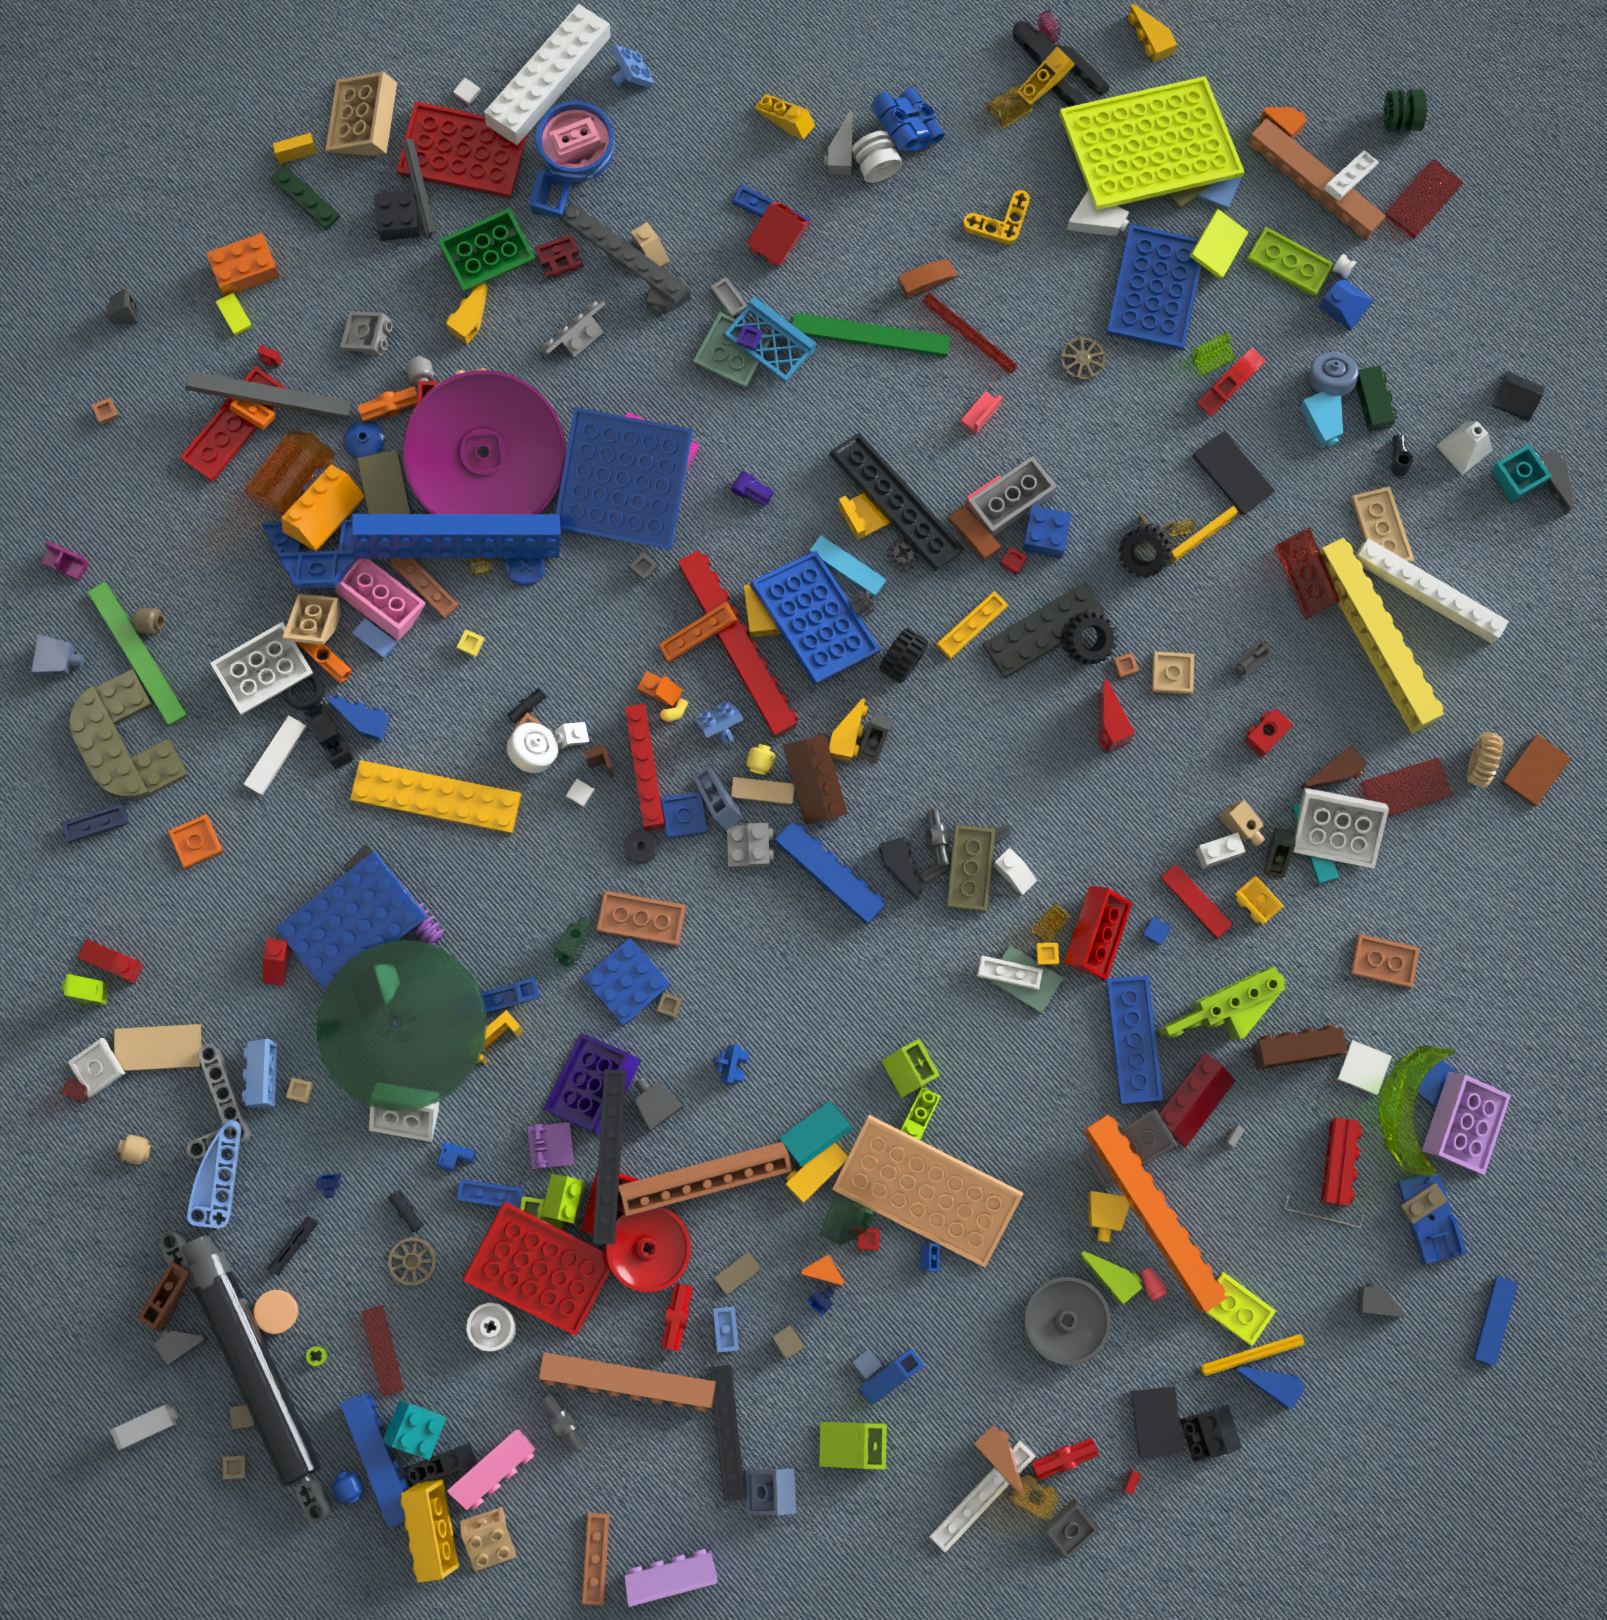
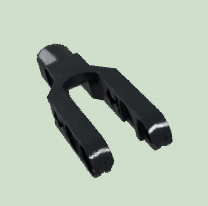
[1012,21,1109,107]

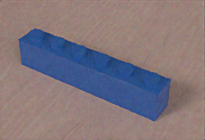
[775,822,885,926]
[340,1393,409,1529]

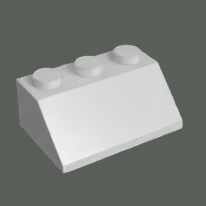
[369,1082,440,1142]

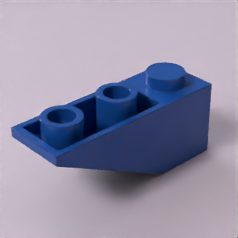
[327,696,390,742]
[859,1348,925,1406]

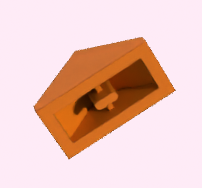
[801,1254,844,1286]

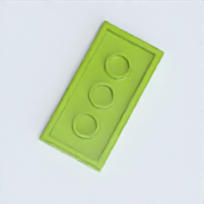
[1246,227,1334,298]

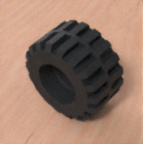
[1118,523,1173,578]
[1061,612,1117,664]
[879,628,928,684]

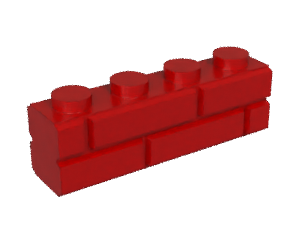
[1320,1117,1362,1207]

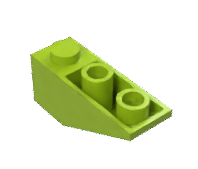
[62,974,108,1005]
[900,1087,941,1140]

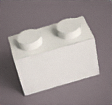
[1195,833,1246,869]

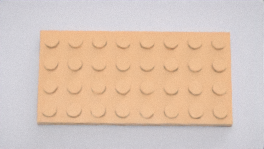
[832,1115,1023,1267]

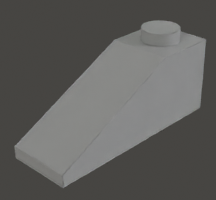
[824,112,853,175]

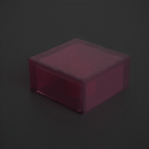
[1036,9,1061,43]

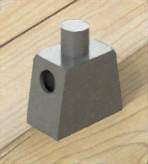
[634,1078,683,1132]

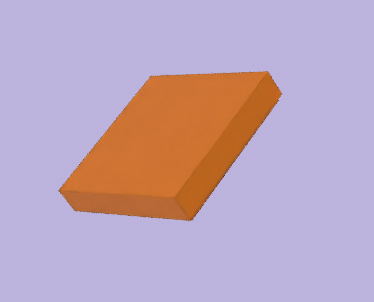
[168,814,223,869]

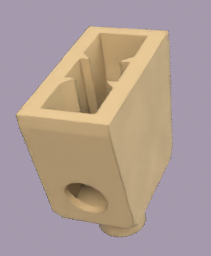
[1218,800,1265,846]

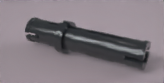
[267,1215,319,1276]

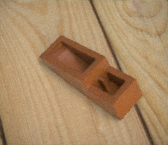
[897,259,958,299]
[947,506,1001,563]

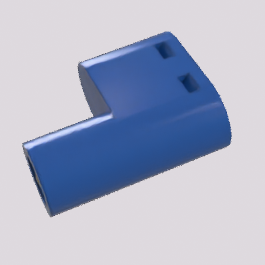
[437,1142,476,1172]

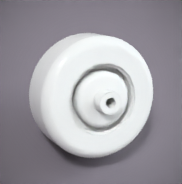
[507,723,558,773]

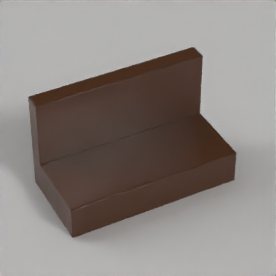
[584,744,614,778]

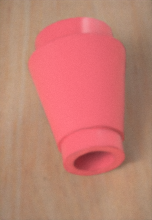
[1140,1268,1168,1302]

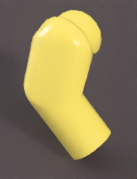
[660,698,688,722]

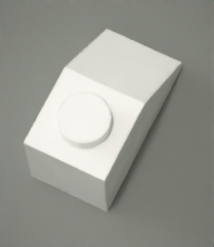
[993,848,1037,895]

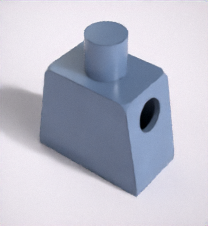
[31,634,84,678]

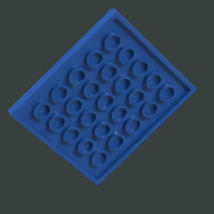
[556,407,694,550]

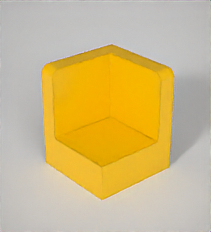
[1034,943,1059,967]

